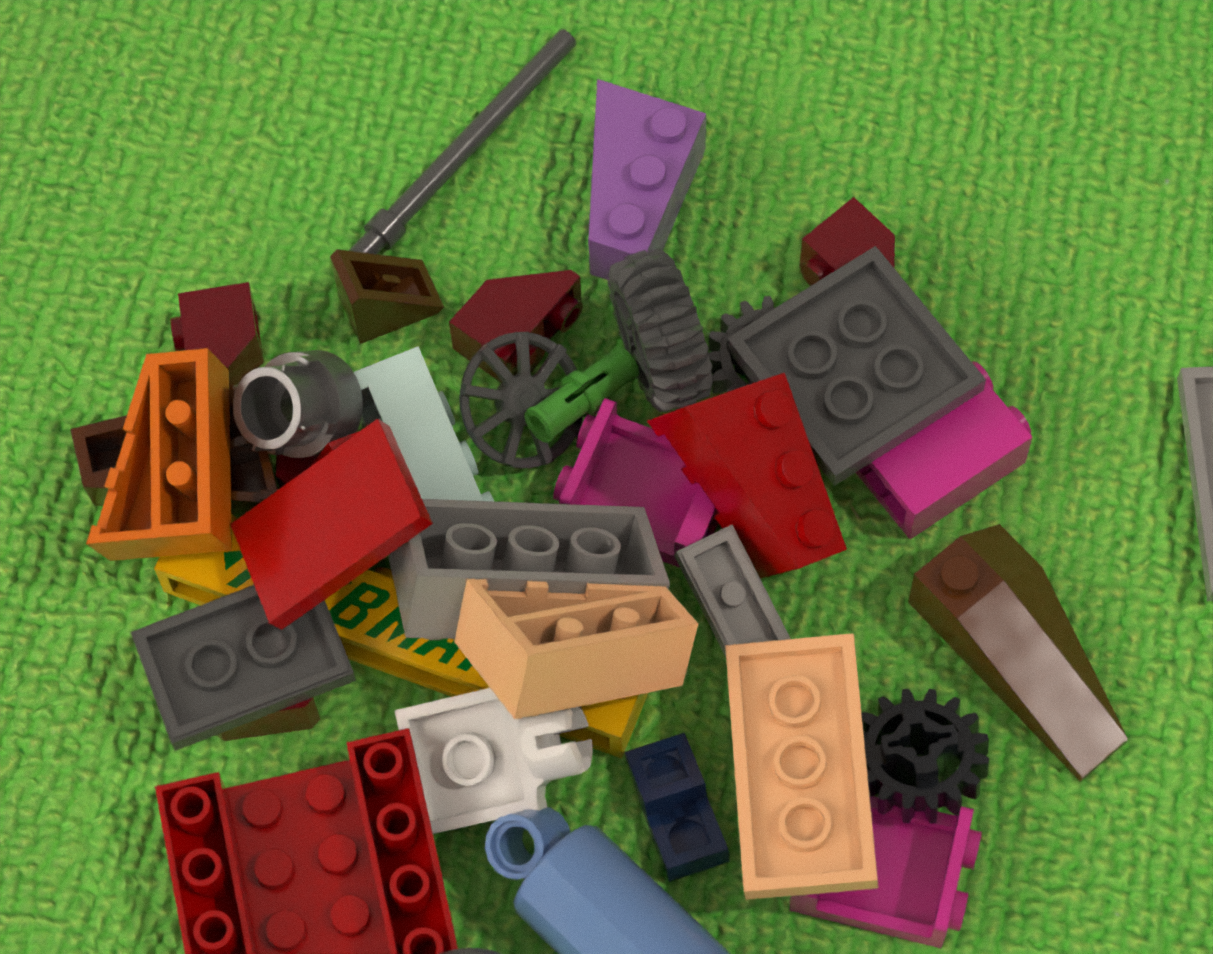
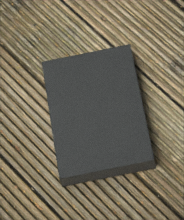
[131,585,356,751]

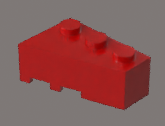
[647,372,847,579]

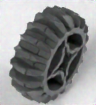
[608,248,713,412]

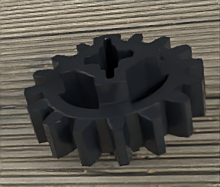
[862,688,989,824]

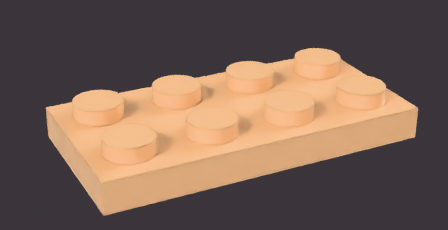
[725,633,878,900]

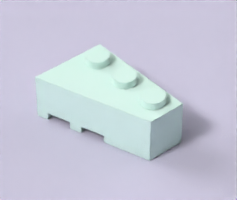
[354,346,495,502]

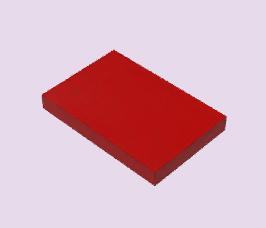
[230,418,433,630]

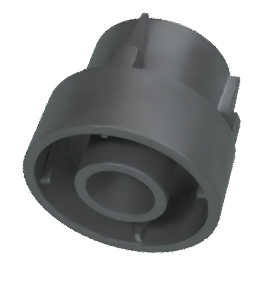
[232,350,363,458]

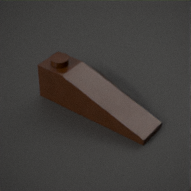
[908,524,1128,782]

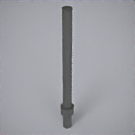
[349,29,576,254]

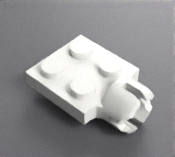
[395,688,593,834]

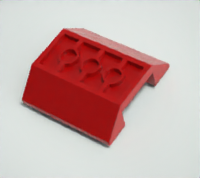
[155,728,458,954]

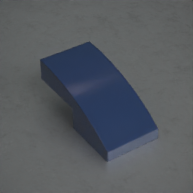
[624,732,730,882]

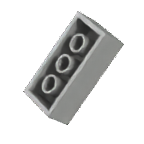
[389,499,670,640]

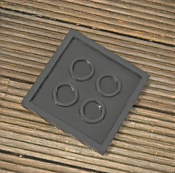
[726,246,986,486]

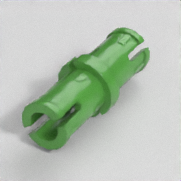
[524,346,639,443]

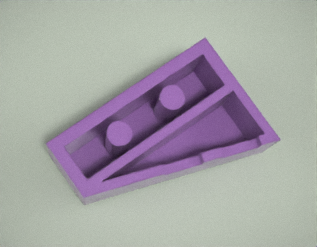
[588,79,706,280]

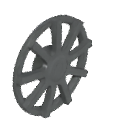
[460,332,583,468]

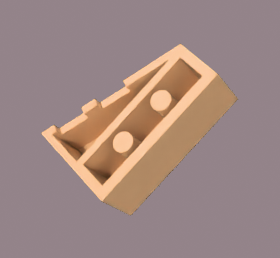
[454,579,698,719]

